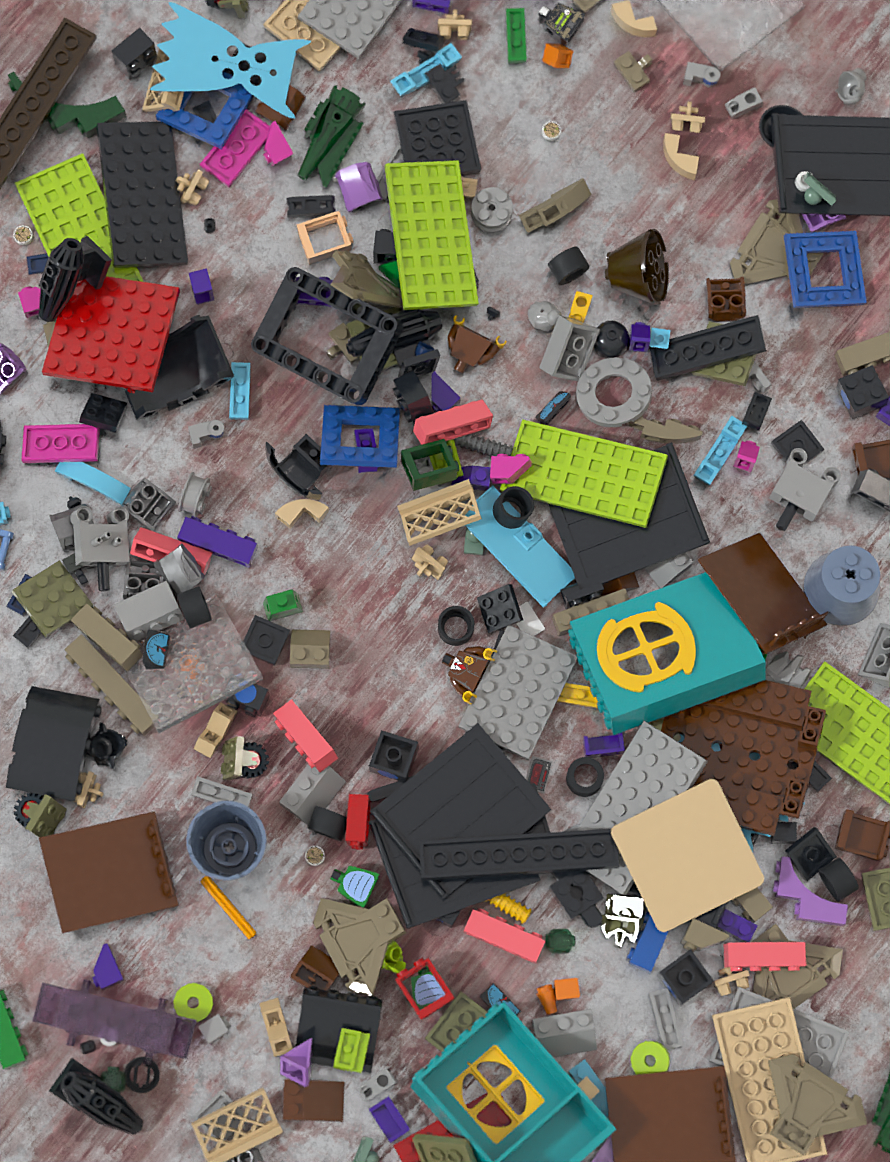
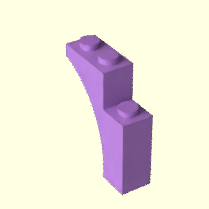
[773,856,848,926]

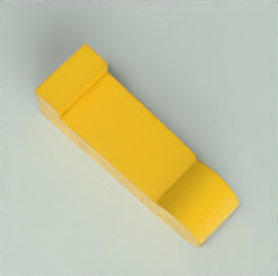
[569,291,593,322]

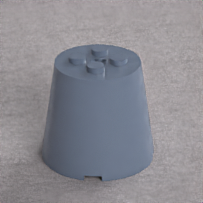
[804,546,880,626]
[186,801,266,881]

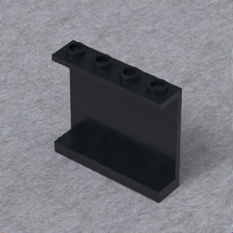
[295,986,383,1073]

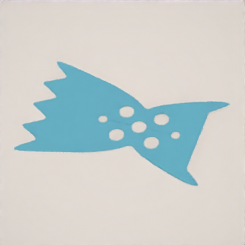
[150,2,311,118]

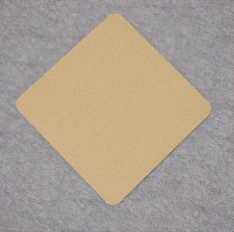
[611,779,764,932]

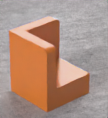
[542,43,573,69]
[553,978,580,1001]

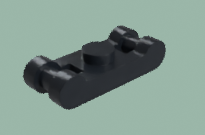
[286,195,336,218]

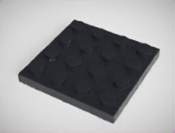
[393,100,481,175]

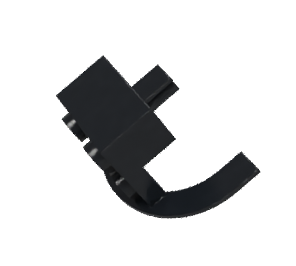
[265,434,332,500]

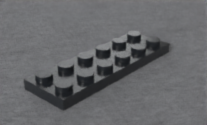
[649,315,767,381]

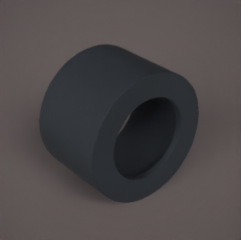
[548,246,590,285]
[493,486,534,529]
[177,586,212,629]
[438,606,475,646]
[566,757,604,797]
[307,806,347,841]
[818,857,859,902]

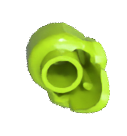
[381,941,406,974]

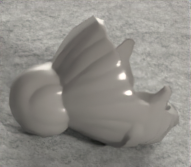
[835,68,867,105]
[527,301,562,331]

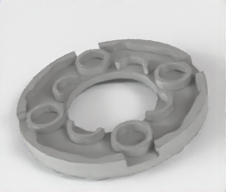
[576,357,652,427]

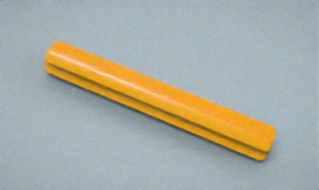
[200,875,256,939]

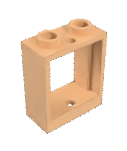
[297,211,354,264]

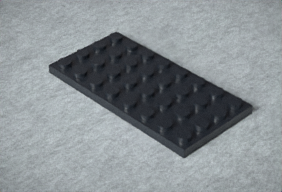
[96,121,188,268]

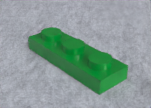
[506,8,527,63]

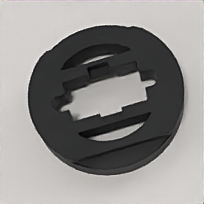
[124,1057,160,1093]

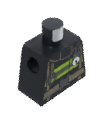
[538,3,585,47]

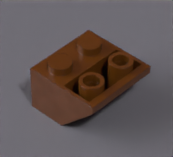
[290,945,339,991]

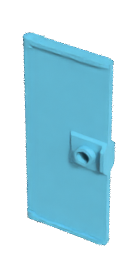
[458,486,575,608]

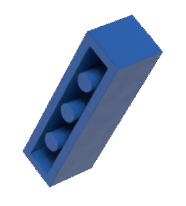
[627,911,669,973]

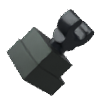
[62,553,88,585]

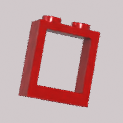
[345,794,371,850]
[395,957,454,1021]

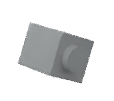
[198,1014,231,1044]

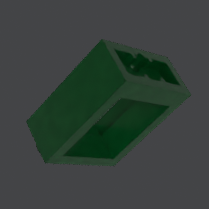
[400,439,459,491]

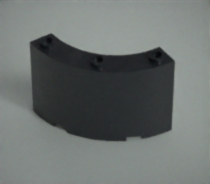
[123,315,234,420]
[6,686,102,801]

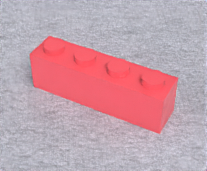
[413,399,493,445]
[130,527,213,575]
[273,699,338,772]
[463,908,545,964]
[724,942,806,971]

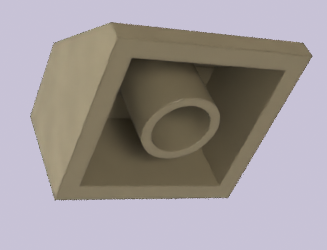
[290,629,330,669]
[681,918,729,953]

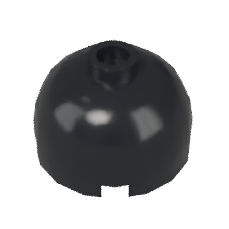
[593,320,630,359]

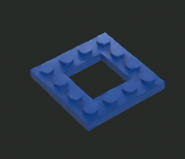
[156,71,253,150]
[784,231,867,308]
[320,405,400,468]

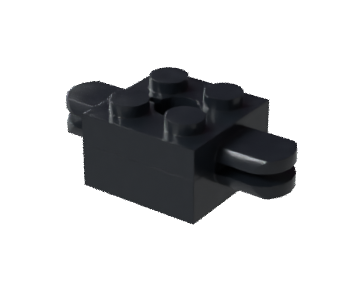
[549,870,604,928]

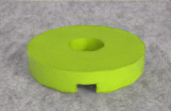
[174,983,213,1023]
[631,1041,670,1075]

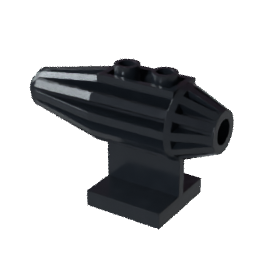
[38,236,112,322]
[346,309,442,377]
[49,1058,143,1135]

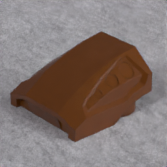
[255,84,306,132]
[706,277,746,322]

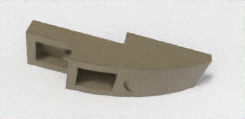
[519,178,592,233]
[625,416,703,444]

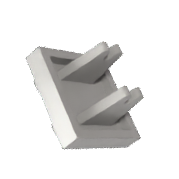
[193,1090,248,1145]

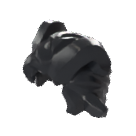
[88,722,128,769]

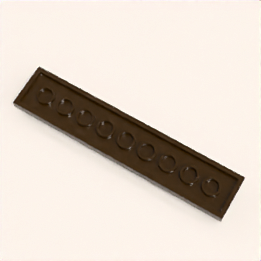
[0,17,97,189]

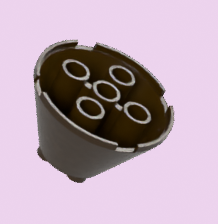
[605,229,669,305]

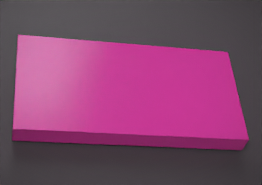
[199,109,270,188]
[21,424,100,463]

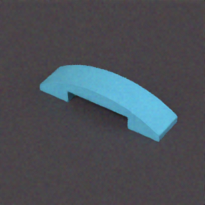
[390,43,462,96]
[693,416,747,486]
[55,462,131,505]

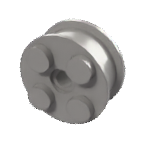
[471,187,513,232]
[178,472,212,518]

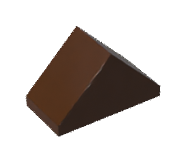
[602,572,639,596]

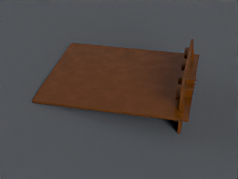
[698,533,828,655]
[39,811,179,934]
[605,1066,736,1162]

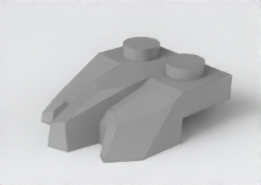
[766,651,811,688]

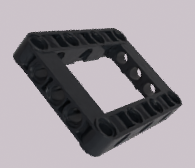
[251,267,403,405]

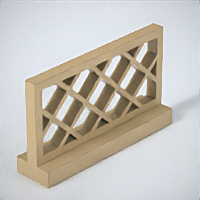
[142,41,184,112]
[397,479,482,546]
[191,1087,283,1162]

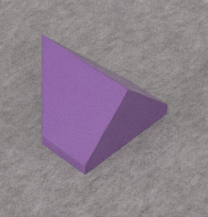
[280,1038,312,1087]

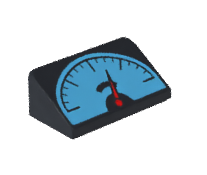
[535,391,571,425]
[142,630,170,669]
[480,983,521,1016]

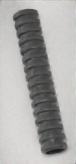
[452,433,513,457]

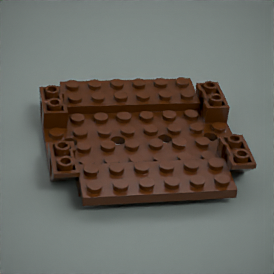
[661,680,826,836]

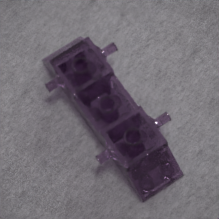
[32,979,197,1066]

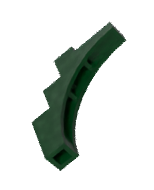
[7,71,127,139]

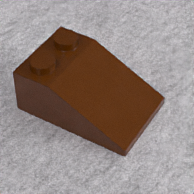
[283,1079,345,1122]

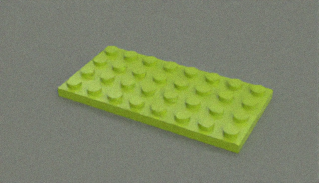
[15,153,144,282]
[384,161,479,310]
[500,419,668,528]
[804,661,890,804]

